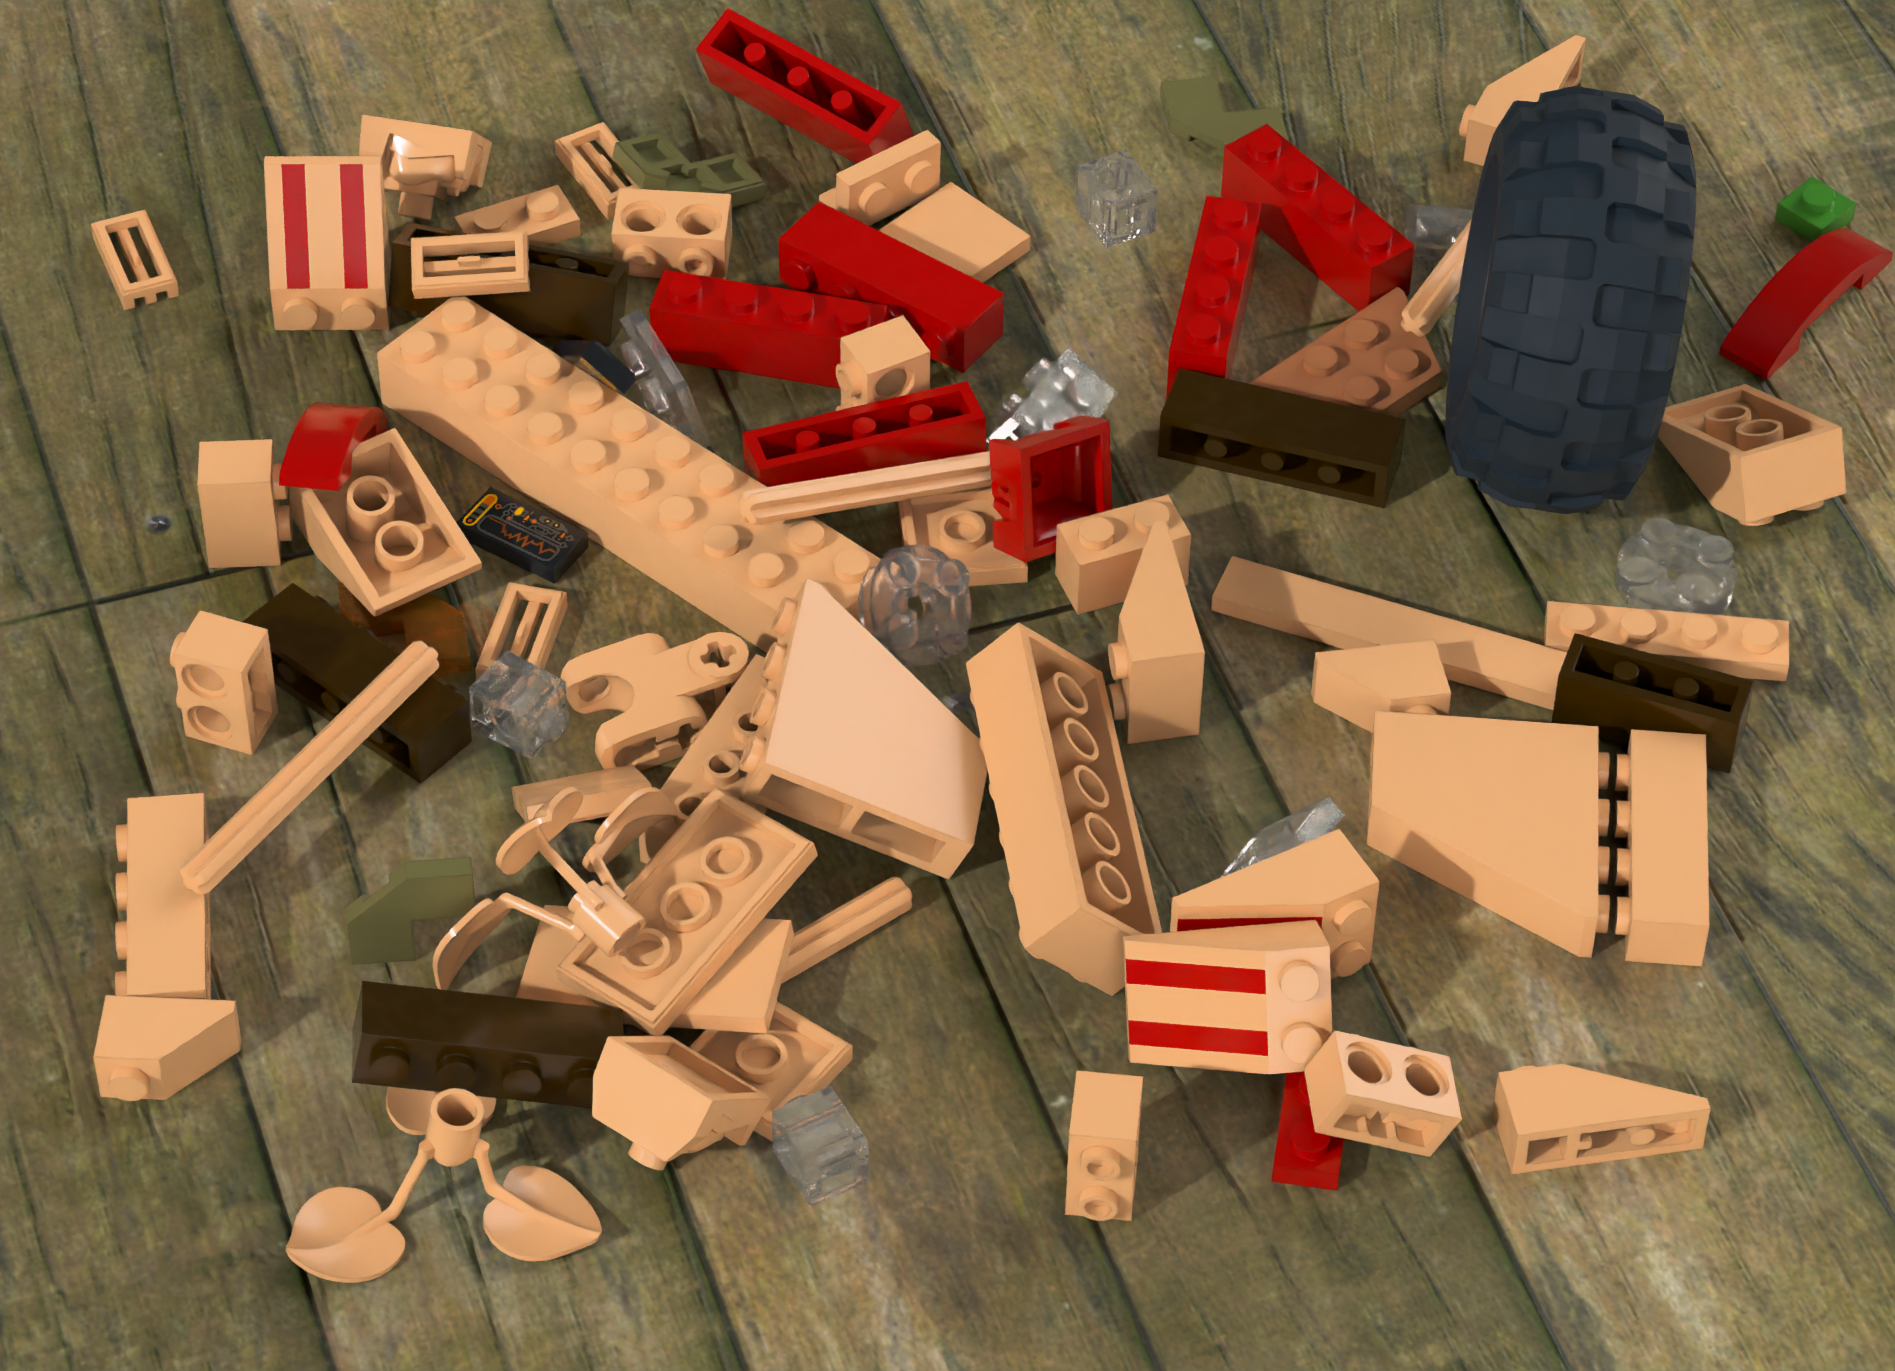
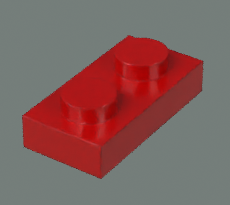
[1272,1071,1344,1191]

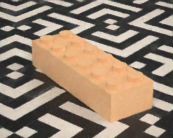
[966,622,1162,996]

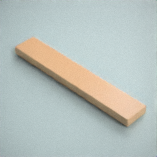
[1211,556,1567,710]

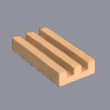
[555,122,640,220]
[91,210,179,310]
[411,231,530,299]
[475,582,568,693]

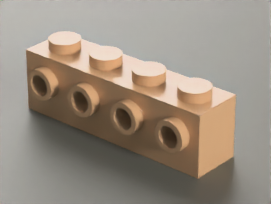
[639,654,769,864]

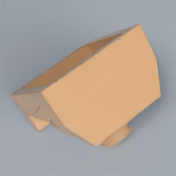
[359,115,492,220]
[592,1036,772,1170]

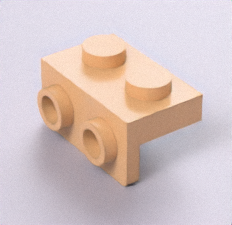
[819,130,941,226]

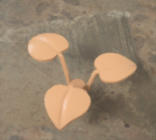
[432,786,678,990]
[285,1087,602,1283]

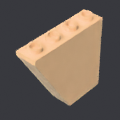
[739,578,988,879]
[1367,711,1610,958]

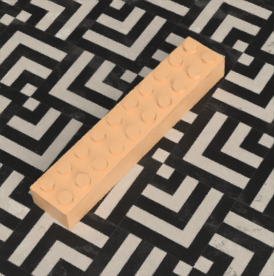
[377,296,895,653]

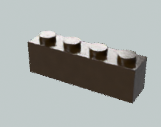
[388,222,629,347]
[1158,368,1406,508]
[243,583,472,784]
[352,981,624,1108]

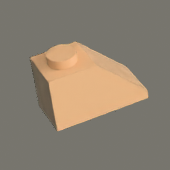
[1311,639,1451,733]
[93,995,242,1101]

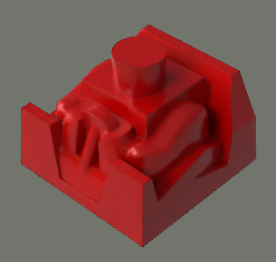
[989,415,1113,563]

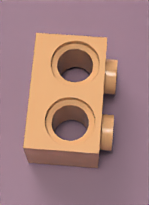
[611,188,732,279]
[836,315,930,411]
[170,610,278,755]
[1304,1030,1462,1157]
[1065,1070,1143,1221]

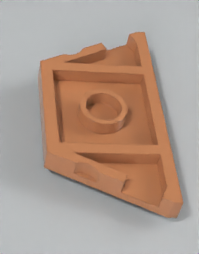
[1248,287,1442,417]

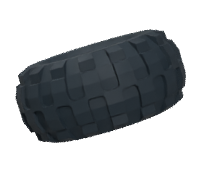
[1445,86,1696,514]

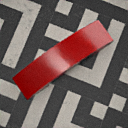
[1719,228,1893,380]
[279,402,388,491]

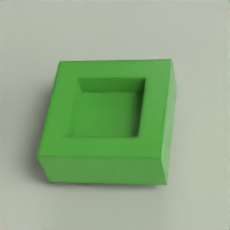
[1775,176,1856,242]

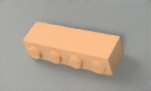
[1613,729,1709,967]
[115,793,211,1000]

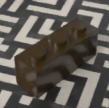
[1551,633,1754,774]

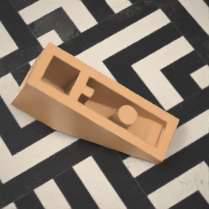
[1459,35,1586,166]
[1492,1064,1711,1175]

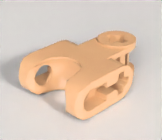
[560,632,750,771]

